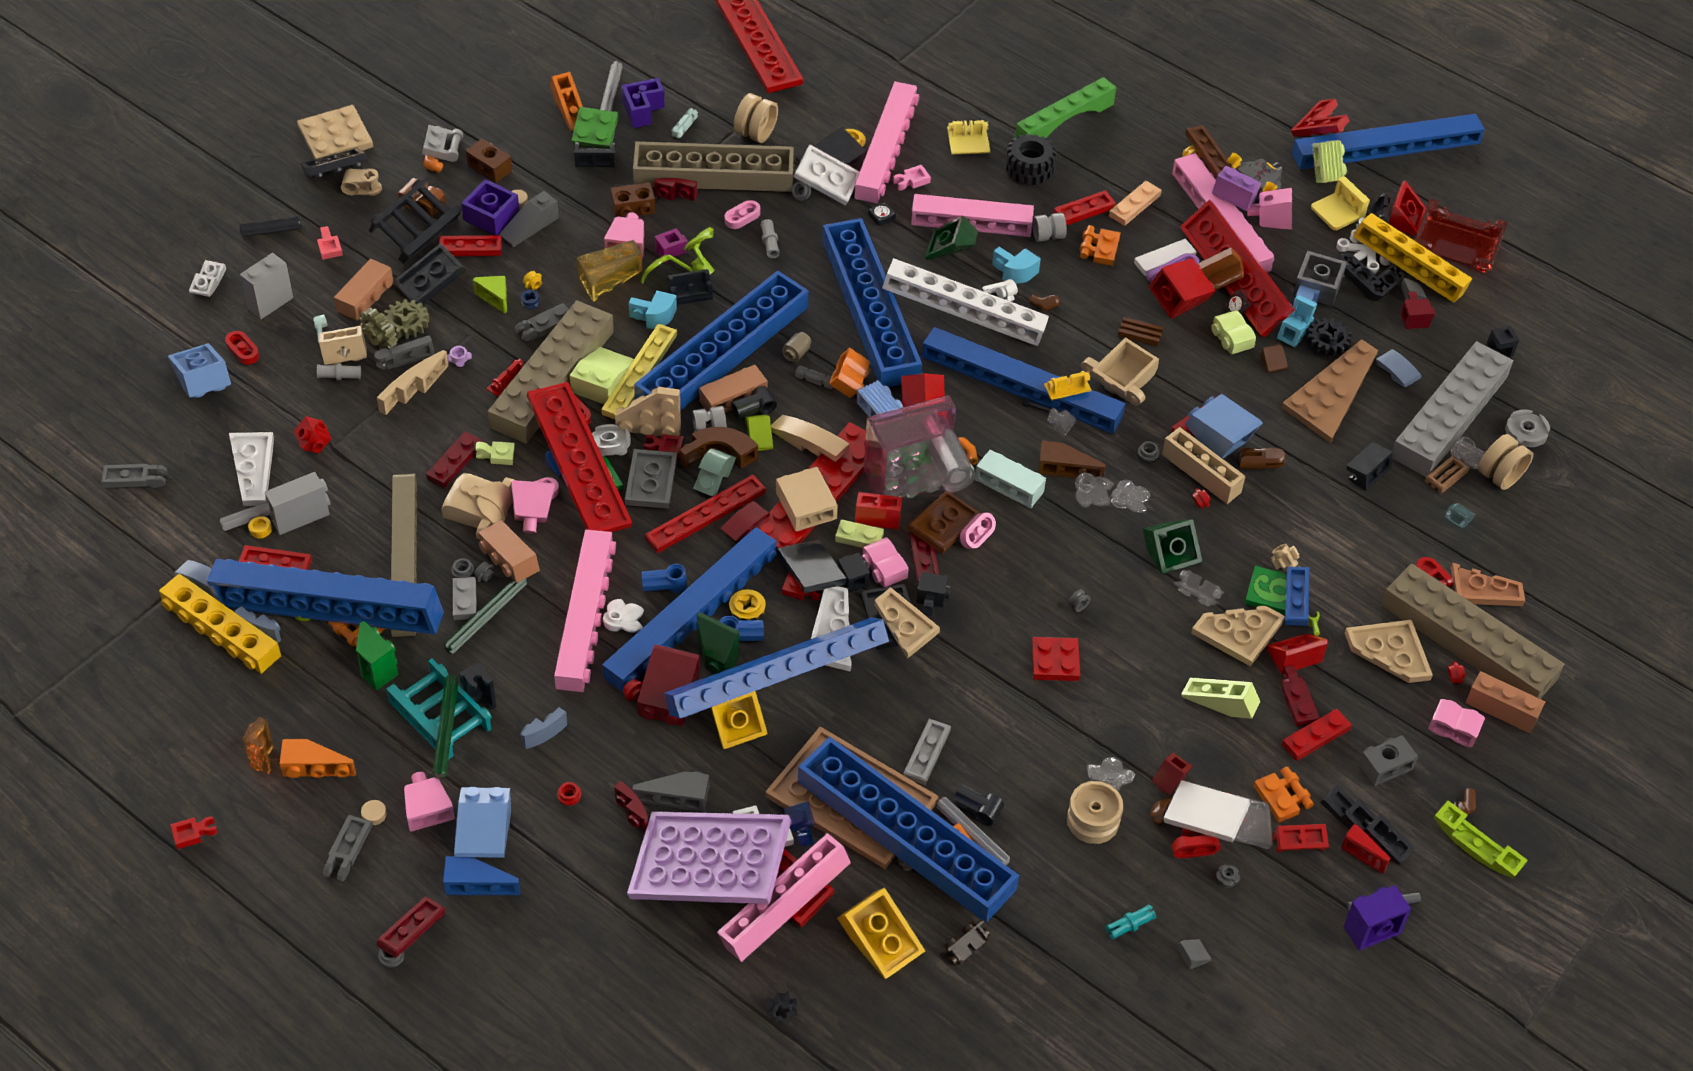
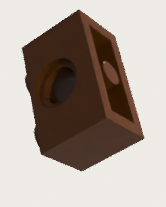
[466,138,512,183]

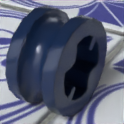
[521,289,540,309]

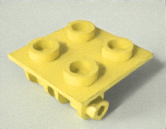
[947,120,990,154]

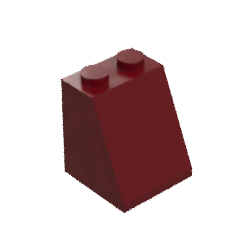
[637,644,700,726]

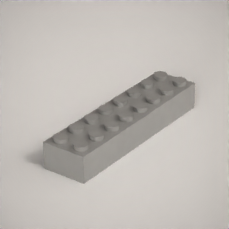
[1392,341,1514,477]

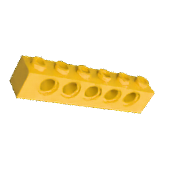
[1353,213,1472,303]
[159,574,281,674]

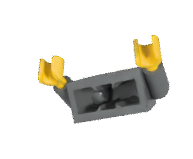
[1227,153,1282,203]

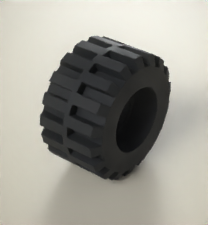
[1005,134,1056,185]

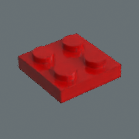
[1032,637,1080,681]

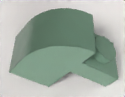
[693,449,736,496]

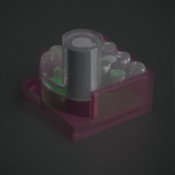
[863,395,976,499]

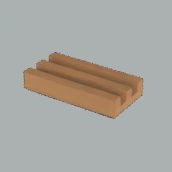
[1424,455,1470,494]

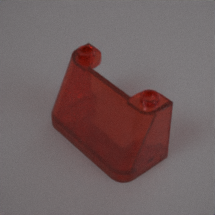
[1415,199,1508,272]

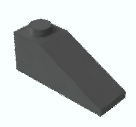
[499,191,559,248]
[632,771,709,812]

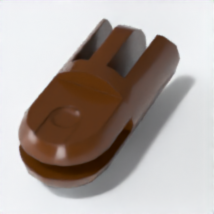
[1238,448,1286,469]

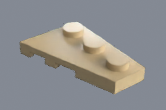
[874,587,940,659]

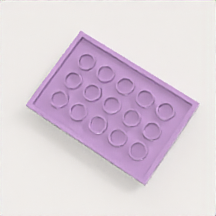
[627,812,791,904]

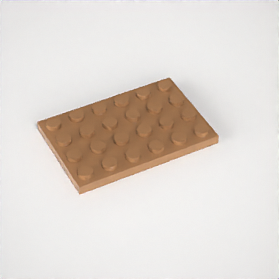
[765,727,939,869]

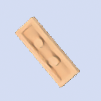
[1109,181,1162,226]

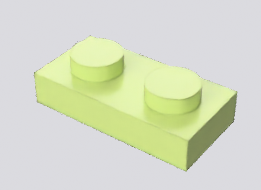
[835,520,884,548]

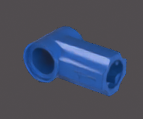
[642,564,688,593]
[719,616,764,641]

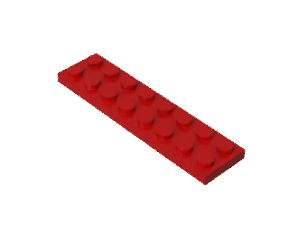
[715,0,803,93]
[1180,199,1295,338]
[527,382,632,532]
[757,422,875,552]

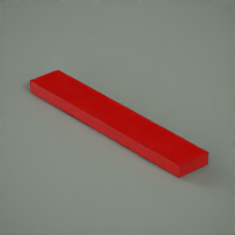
[645,475,766,553]

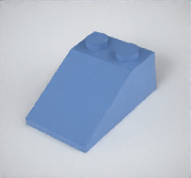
[168,343,231,398]
[454,787,511,857]

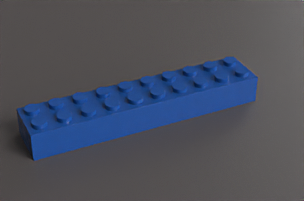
[823,218,922,387]
[634,271,809,411]
[207,559,444,635]
[798,737,1019,923]

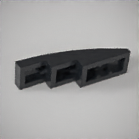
[1320,785,1415,865]

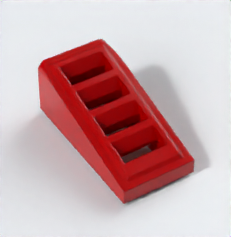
[1341,824,1390,874]

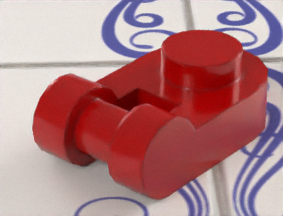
[1416,557,1454,588]

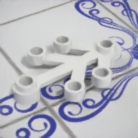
[1336,229,1392,277]

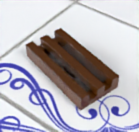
[1118,317,1164,346]

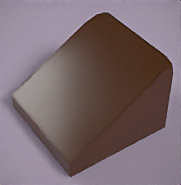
[1260,344,1288,373]

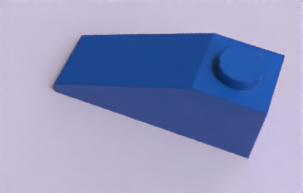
[443,856,520,895]

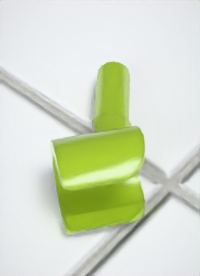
[1308,612,1320,636]

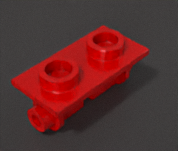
[486,359,524,397]

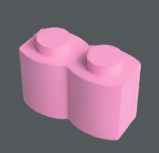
[861,537,908,587]
[1428,699,1485,747]

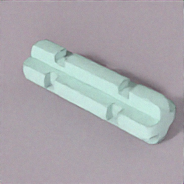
[672,108,698,138]

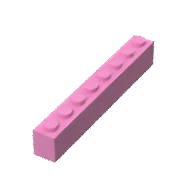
[855,82,919,204]
[1172,153,1274,273]
[554,530,616,692]

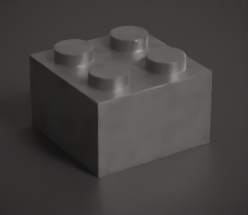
[1293,251,1347,306]

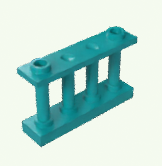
[386,658,491,760]

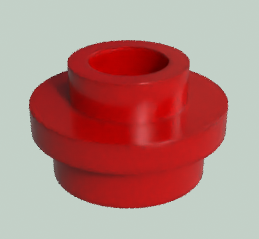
[1191,488,1211,509]
[1447,661,1466,684]
[623,679,643,701]
[557,782,581,806]

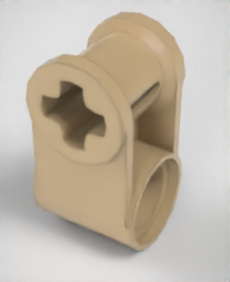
[341,169,382,196]

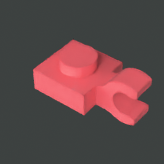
[317,226,343,260]

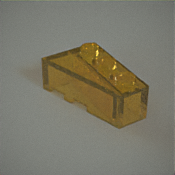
[577,240,642,302]

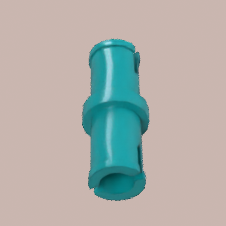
[1105,904,1156,940]

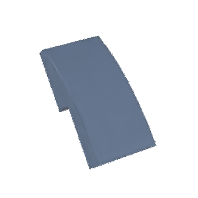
[1376,349,1421,387]
[174,560,214,597]
[234,606,281,643]
[521,707,567,749]

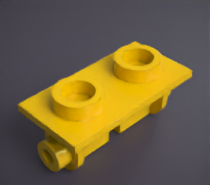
[1044,371,1091,400]

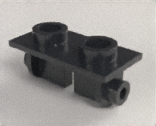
[1370,194,1390,223]

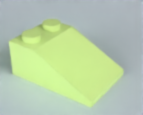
[570,347,634,404]

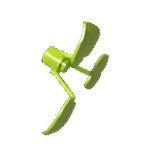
[641,227,715,284]

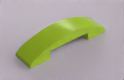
[1434,801,1528,878]

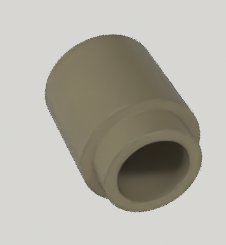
[782,332,812,362]

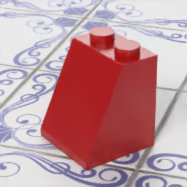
[1148,258,1216,319]

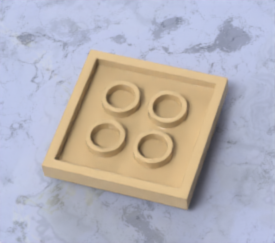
[297,105,373,159]

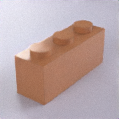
[334,259,393,321]
[699,365,768,413]
[478,520,540,583]
[1466,671,1545,733]

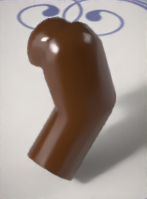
[1029,294,1061,311]
[1454,788,1476,815]
[1150,797,1173,824]

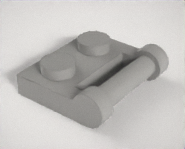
[422,125,463,162]

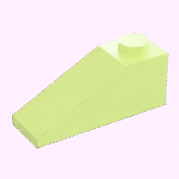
[1181,678,1260,719]

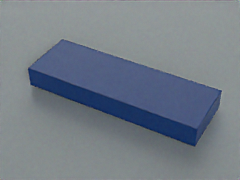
[1285,567,1310,626]

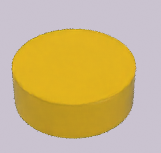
[248,516,272,539]

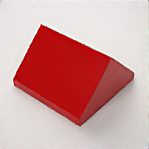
[1388,181,1427,236]
[901,373,945,419]
[1266,633,1328,675]

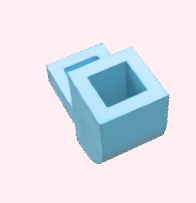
[992,247,1041,284]
[629,291,677,329]
[1277,295,1317,347]

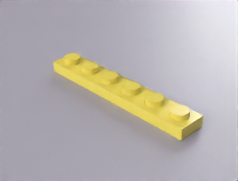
[602,324,677,419]

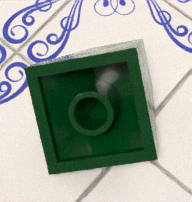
[924,216,978,260]
[1143,519,1203,574]
[697,612,739,674]

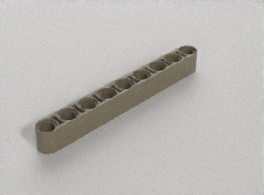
[391,473,417,637]

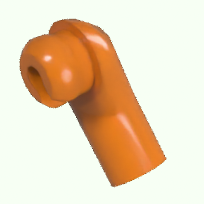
[424,155,443,173]
[954,437,978,465]

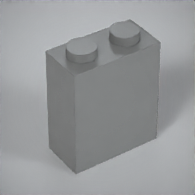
[240,253,293,319]
[265,472,331,535]

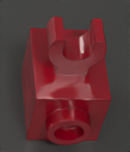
[1400,291,1435,329]
[1151,753,1193,795]

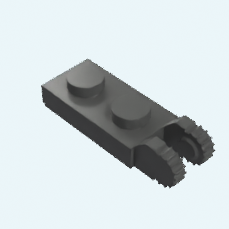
[515,303,569,342]
[374,335,434,371]
[101,464,167,488]
[323,815,372,881]

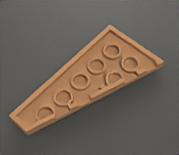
[1281,340,1378,444]

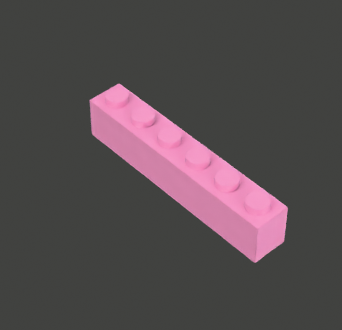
[911,194,1034,237]
[717,833,851,962]

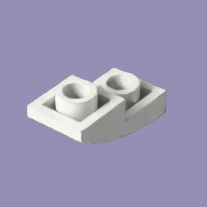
[189,260,226,297]

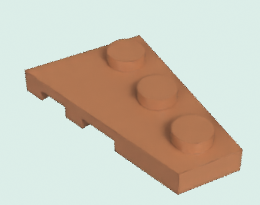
[1451,563,1525,606]

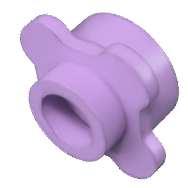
[447,346,472,367]

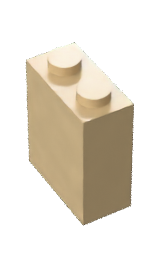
[776,467,838,531]

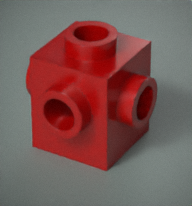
[293,416,332,454]

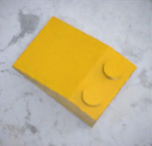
[837,888,925,979]

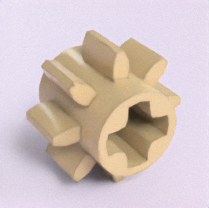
[1271,544,1299,572]

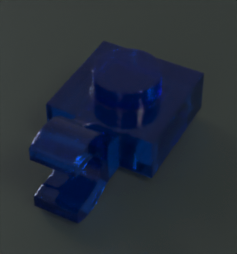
[784,801,816,847]

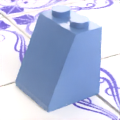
[1185,394,1263,459]

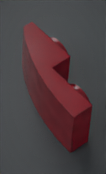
[654,178,697,201]
[720,501,770,543]
[614,781,648,832]

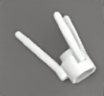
[982,279,1018,302]

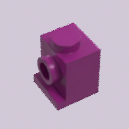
[655,228,688,263]

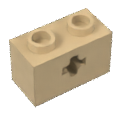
[319,326,367,365]

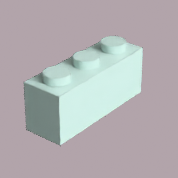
[975,450,1046,508]

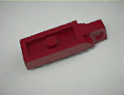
[1281,665,1319,727]

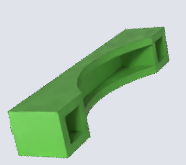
[1015,77,1116,138]

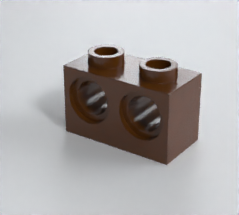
[611,182,655,218]

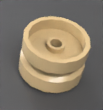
[734,93,778,143]
[1478,434,1533,490]
[1067,781,1123,844]

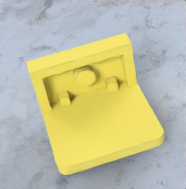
[1311,176,1370,230]

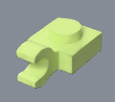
[476,442,515,465]

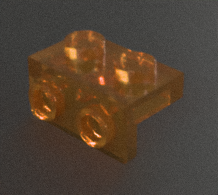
[242,717,274,773]

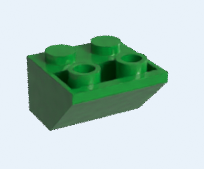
[356,621,398,691]

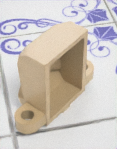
[1081,337,1159,406]
[441,473,515,540]

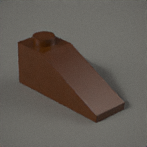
[1038,441,1105,481]

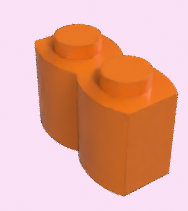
[829,347,870,398]

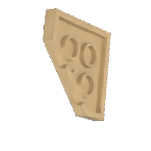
[615,387,681,436]
[1191,606,1285,667]
[1345,620,1433,683]

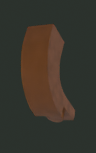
[680,427,758,469]

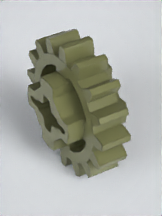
[384,299,429,339]
[359,307,398,349]

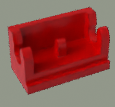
[855,492,902,530]
[1273,824,1329,853]

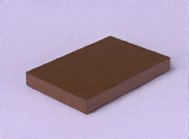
[907,490,980,554]

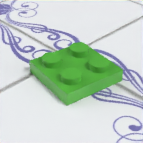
[571,107,618,149]

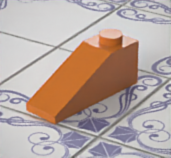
[549,72,583,131]

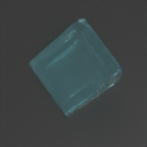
[1445,503,1476,528]

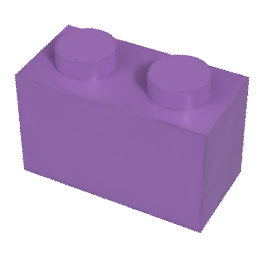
[1212,166,1261,211]

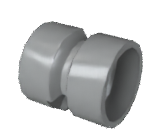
[1032,213,1067,242]
[692,406,727,432]

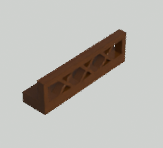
[1185,125,1234,178]

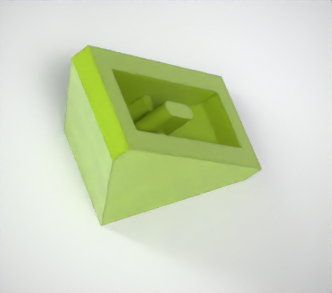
[473,276,507,313]
[745,414,773,451]

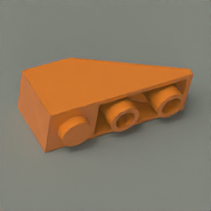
[280,739,356,778]

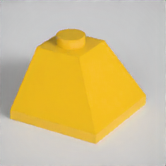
[711,691,767,749]

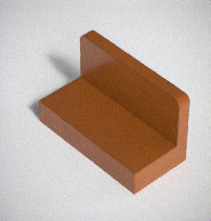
[1198,248,1244,290]

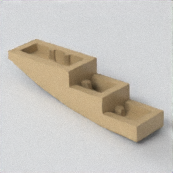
[377,350,449,415]
[771,415,850,462]

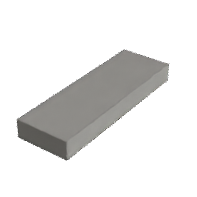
[903,719,951,785]

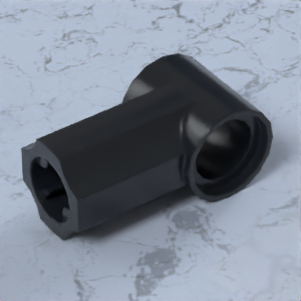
[731,386,777,419]
[952,784,1004,826]

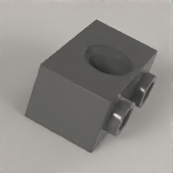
[1359,735,1418,786]

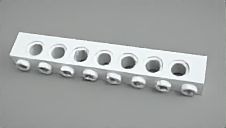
[882,258,1049,346]

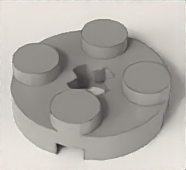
[1505,409,1550,447]
[592,424,631,457]

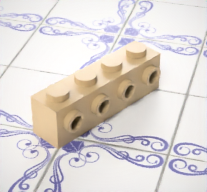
[1162,427,1245,504]

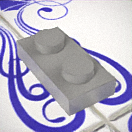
[453,577,477,620]

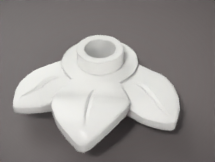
[603,599,644,632]

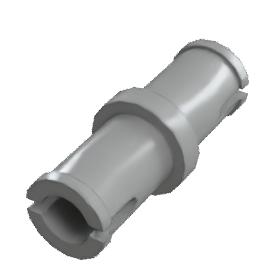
[760,219,780,258]
[317,363,361,380]

